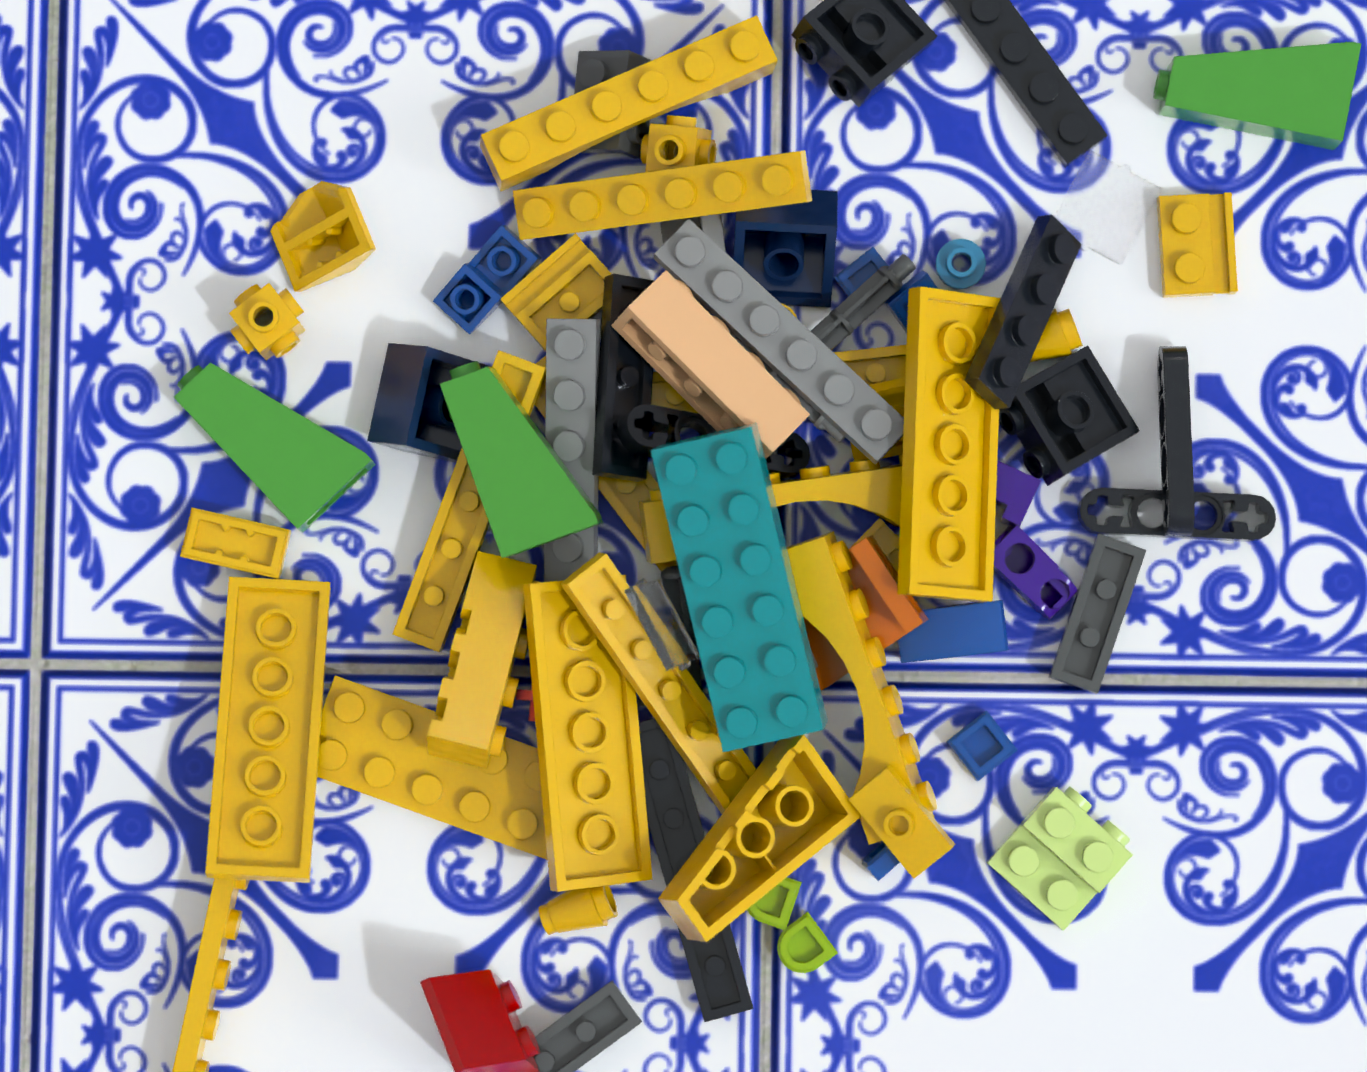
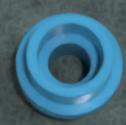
[935,239,986,289]

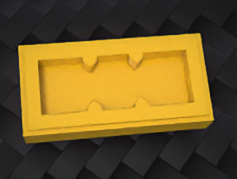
[180,508,292,579]
[848,765,956,879]

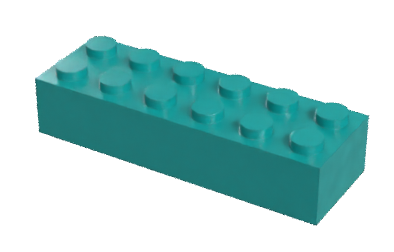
[650,422,828,752]

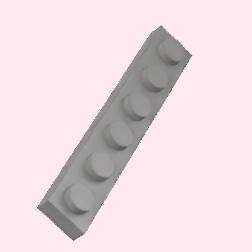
[653,219,904,465]
[544,318,600,582]

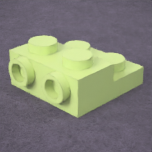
[986,786,1133,931]

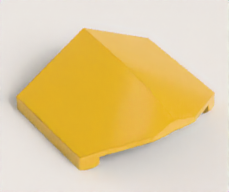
[270,181,376,292]

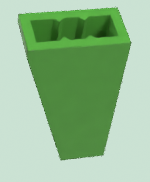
[1153,42,1361,150]
[440,361,603,558]
[174,362,376,533]

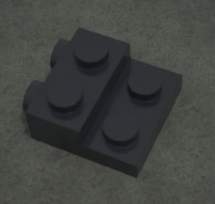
[791,0,938,107]
[999,345,1140,486]

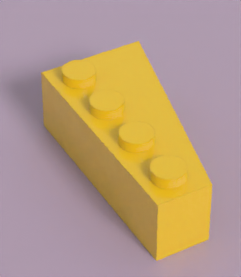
[427,551,539,769]
[658,735,861,942]

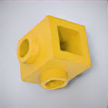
[640,115,717,172]
[229,283,306,361]

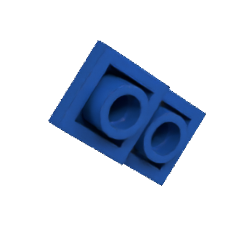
[433,225,542,334]
[898,600,1009,663]

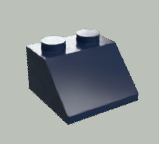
[733,190,838,308]
[367,343,491,463]

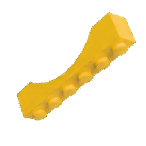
[480,15,778,192]
[639,454,902,564]
[787,531,937,845]

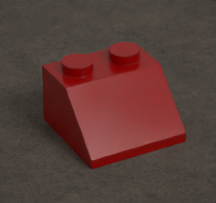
[420,969,540,1072]

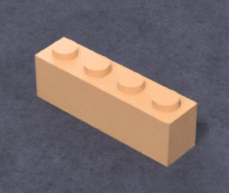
[611,270,810,459]

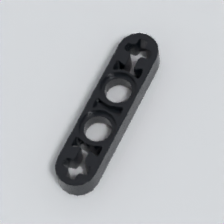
[1157,346,1195,536]
[618,404,810,481]
[1077,488,1276,542]

